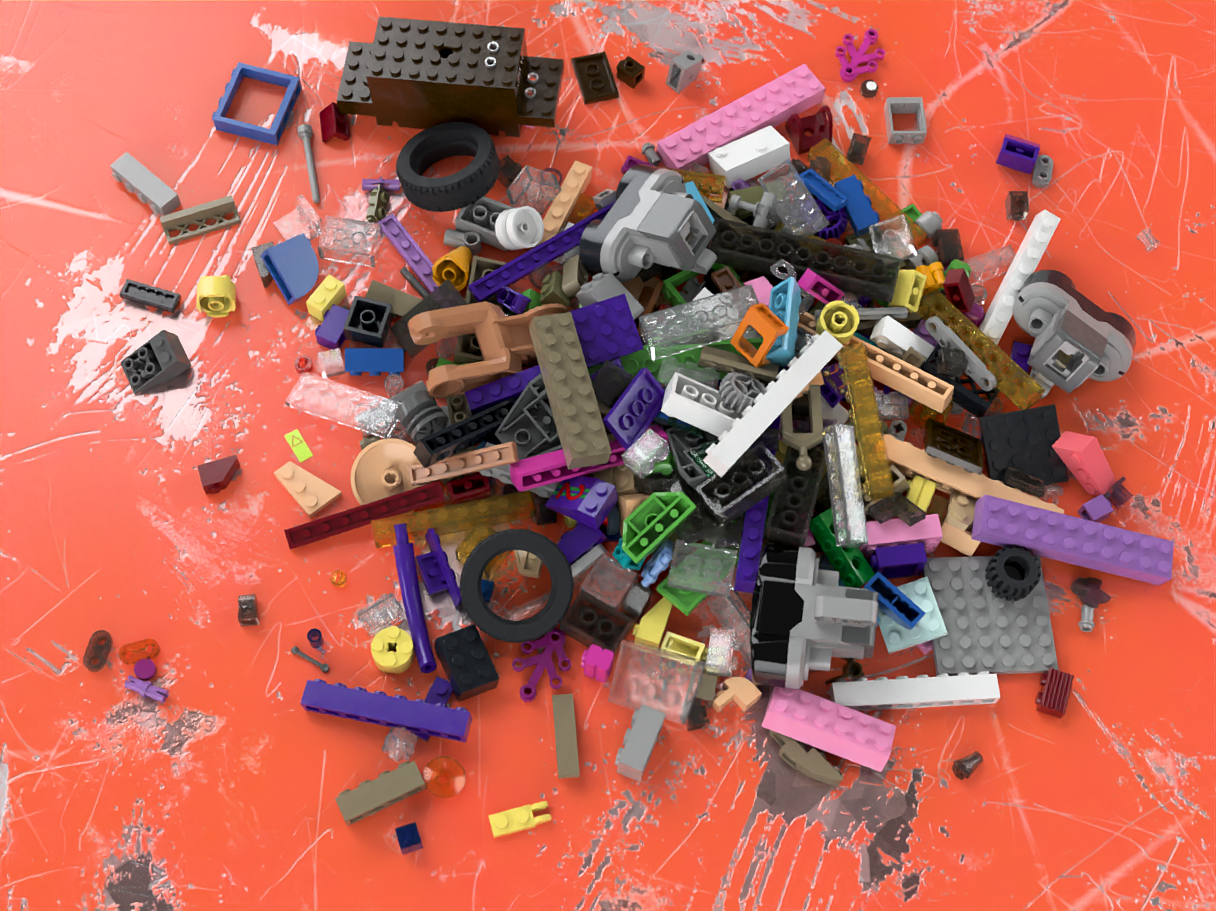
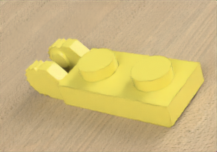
[489,801,552,838]

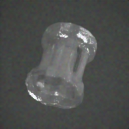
[1136,228,1161,252]

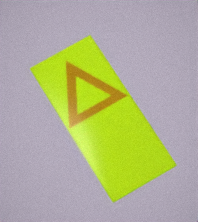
[284,429,313,463]

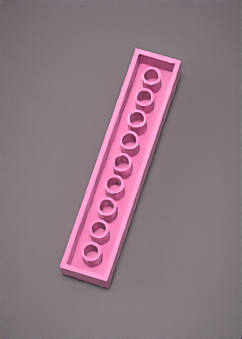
[656,63,825,177]

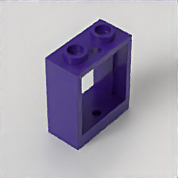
[868,543,927,579]

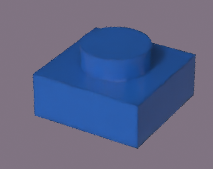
[481,579,495,603]

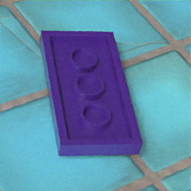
[603,367,665,451]

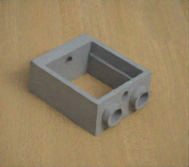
[884,97,927,144]

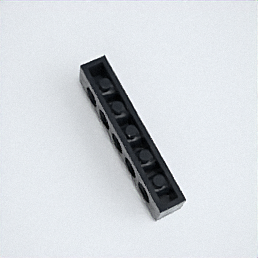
[413,397,517,468]

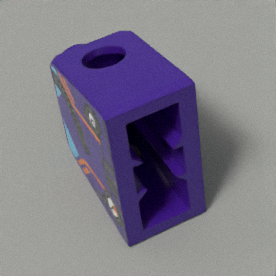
[820,363,858,408]

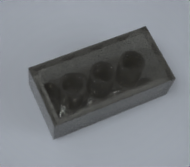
[695,442,789,528]

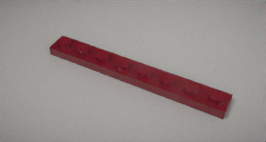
[284,481,445,550]

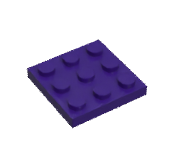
[570,293,644,368]

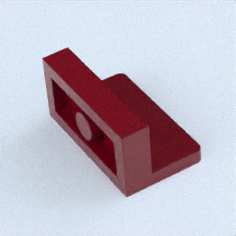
[319,102,350,143]

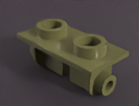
[366,184,389,224]

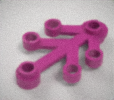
[835,29,885,82]

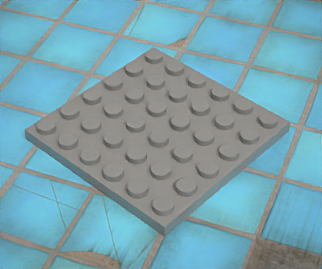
[922,555,1059,676]

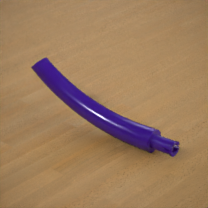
[393,523,437,673]

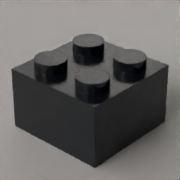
[343,296,394,348]

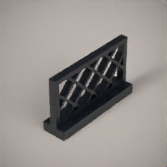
[920,343,1005,418]

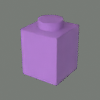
[1078,494,1113,523]

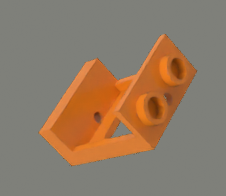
[730,303,789,368]

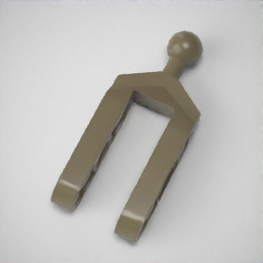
[780,385,823,471]

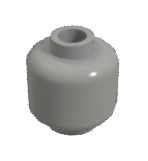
[915,211,943,238]

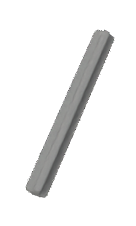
[814,307,908,321]

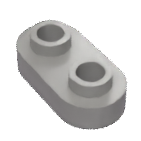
[1032,155,1053,188]

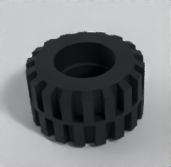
[985,545,1042,601]

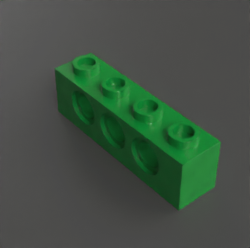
[806,507,875,588]

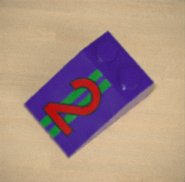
[545,476,618,530]

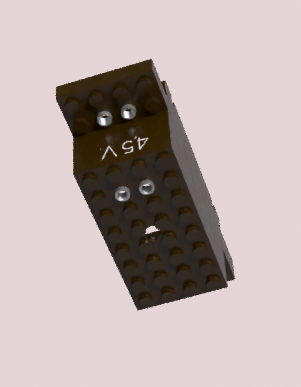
[336,16,564,137]

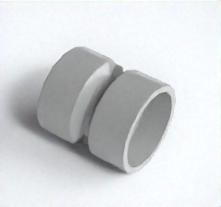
[903,245,938,270]

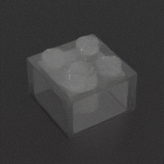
[506,165,561,216]
[868,214,918,268]
[581,553,637,615]

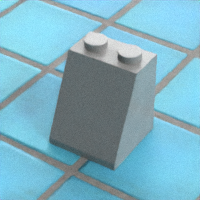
[575,273,645,320]

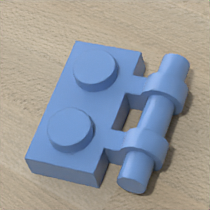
[641,539,674,588]

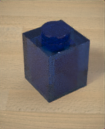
[395,822,423,855]

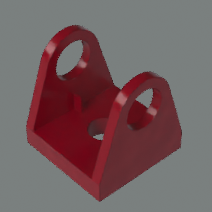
[785,105,833,155]

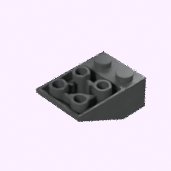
[120,330,192,394]

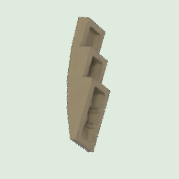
[552,694,580,779]

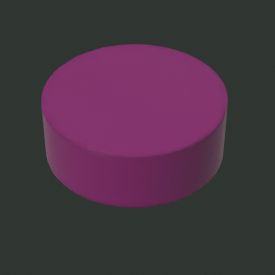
[134,659,157,681]

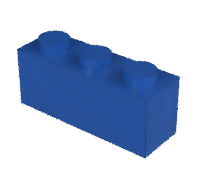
[834,175,880,237]
[345,348,405,376]

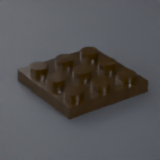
[925,418,983,475]

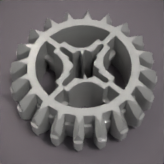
[719,371,767,413]

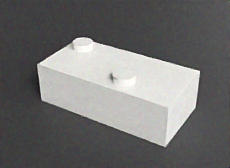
[708,125,791,188]
[661,372,744,437]

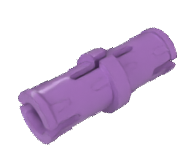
[362,177,400,191]
[124,675,169,703]

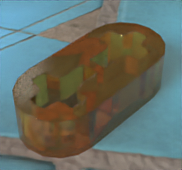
[118,638,160,665]

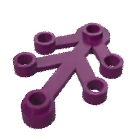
[512,628,571,702]

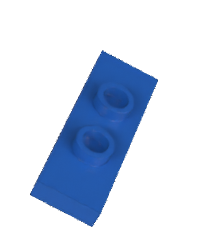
[797,169,849,212]

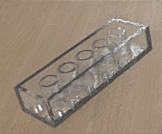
[639,284,759,361]

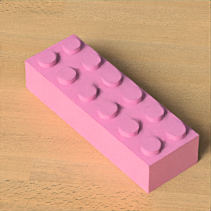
[762,681,896,772]

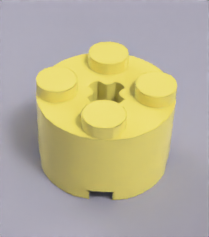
[196,275,236,318]
[816,300,859,345]
[371,626,414,674]

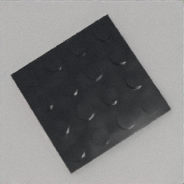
[978,404,1069,490]

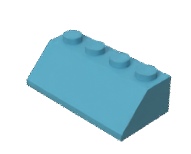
[766,277,801,367]

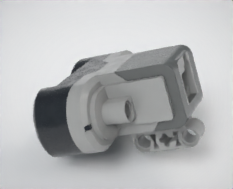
[579,164,717,282]
[1013,270,1136,400]

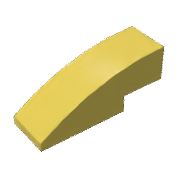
[660,631,727,678]

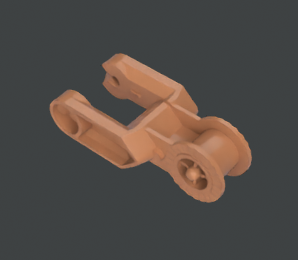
[407,301,568,398]

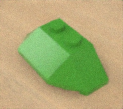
[622,492,696,564]

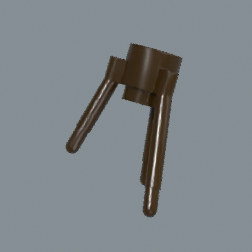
[825,657,864,685]

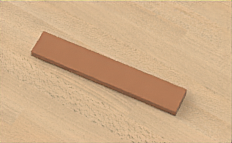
[408,441,519,486]

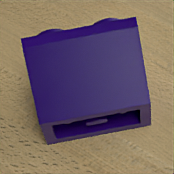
[995,134,1040,174]

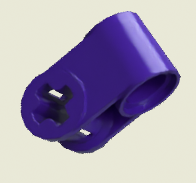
[497,286,532,315]

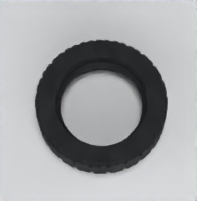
[396,122,500,212]
[460,529,574,643]

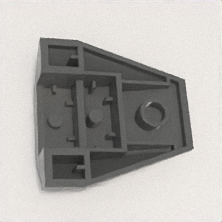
[495,373,562,460]
[665,424,759,494]

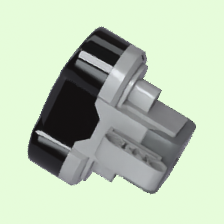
[750,544,879,689]

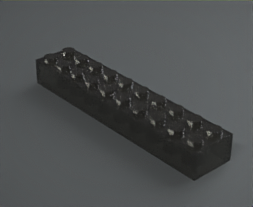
[706,217,902,302]

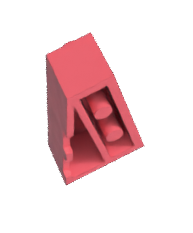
[1052,431,1117,496]

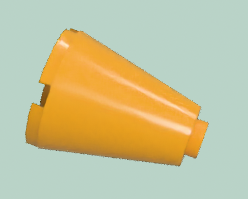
[432,246,473,292]

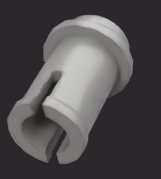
[641,143,661,166]
[1078,605,1095,632]

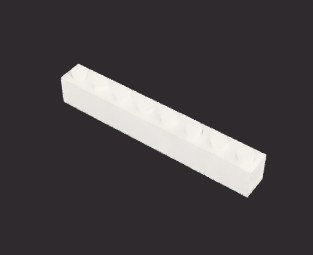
[972,210,1061,350]
[829,671,1000,711]

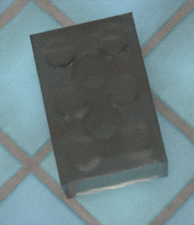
[560,590,635,658]

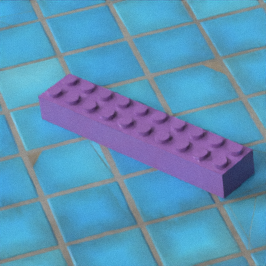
[971,495,1174,586]

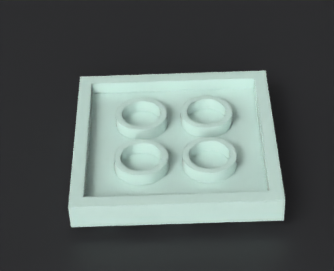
[878,577,948,654]

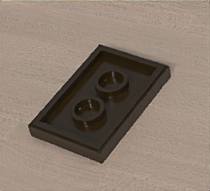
[571,52,619,105]

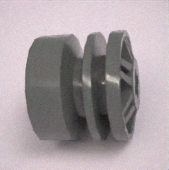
[395,390,449,443]

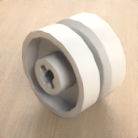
[495,206,544,251]

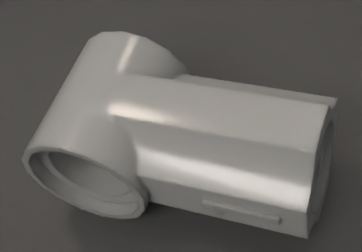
[443,229,482,255]

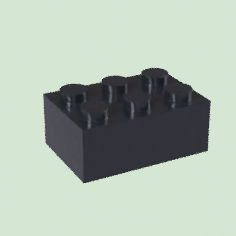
[434,624,500,702]

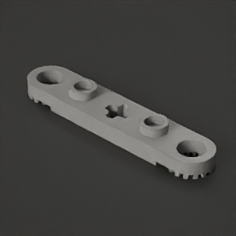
[925,316,997,391]

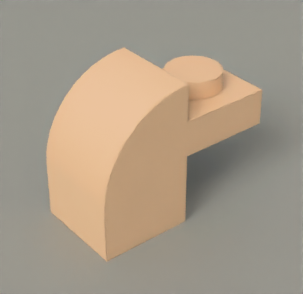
[712,677,762,712]

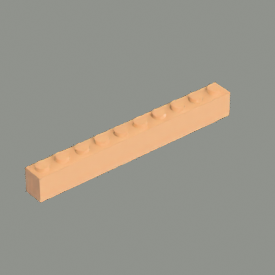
[797,309,954,414]
[871,433,1064,514]

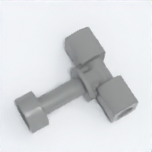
[729,191,777,232]

